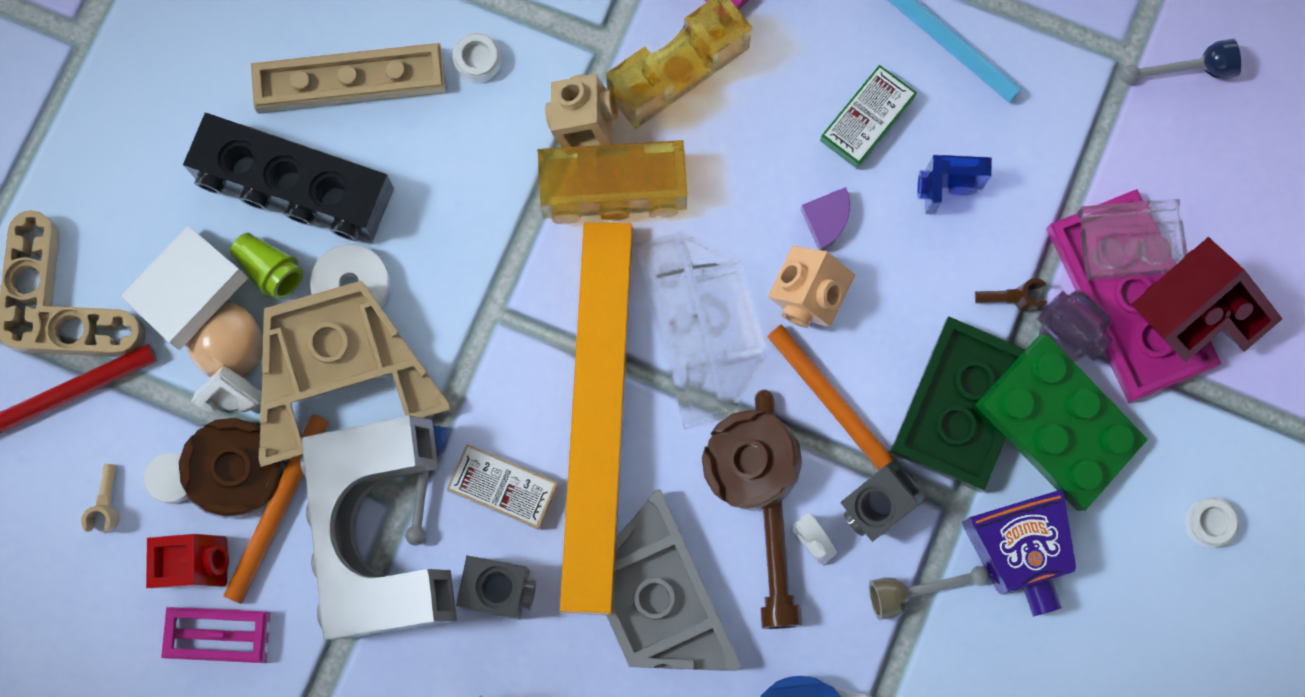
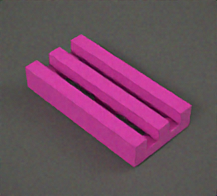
[161,607,271,663]

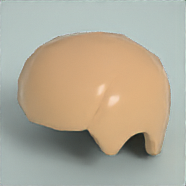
[185,301,263,378]

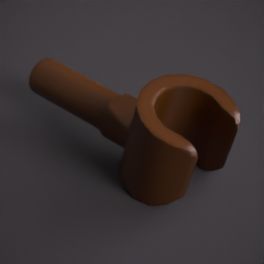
[974,278,1047,312]

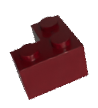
[1131,236,1283,362]

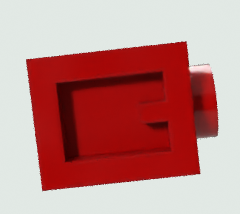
[146,534,229,589]

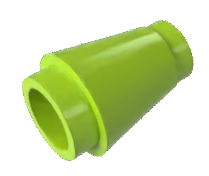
[230,232,303,300]

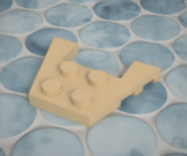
[259,280,450,467]

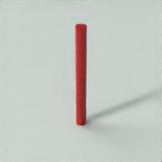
[0,344,157,433]

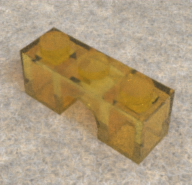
[606,0,752,130]

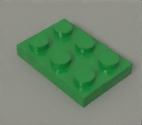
[975,334,1148,511]

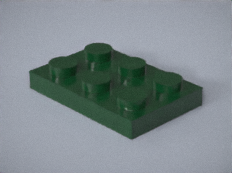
[889,316,1026,493]

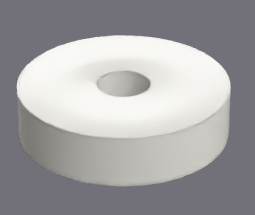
[310,244,391,309]

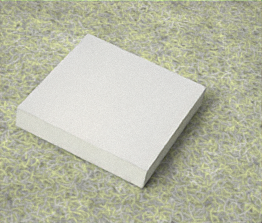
[120,225,248,350]

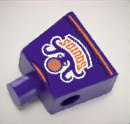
[962,489,1076,617]

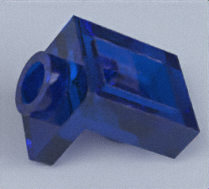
[917,155,992,214]

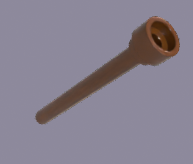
[754,389,802,629]

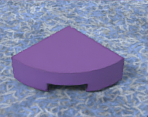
[800,187,850,251]

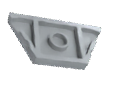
[606,489,742,671]

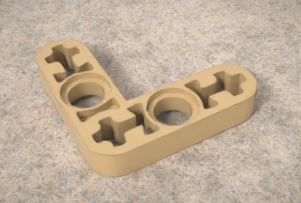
[0,210,146,357]

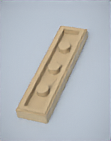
[250,43,446,114]

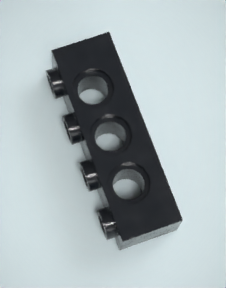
[183,112,394,241]

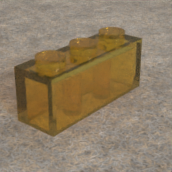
[537,140,688,224]

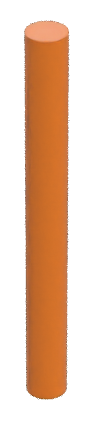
[767,324,894,471]
[223,414,329,604]

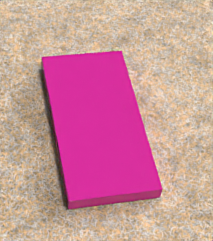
[1046,189,1222,404]

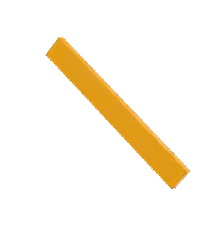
[560,222,633,615]

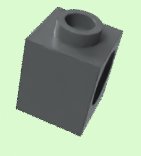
[840,458,928,542]
[456,555,536,620]

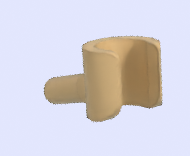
[81,463,119,533]

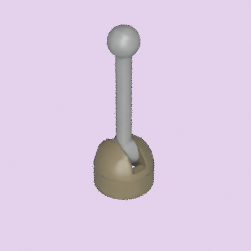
[869,566,990,620]

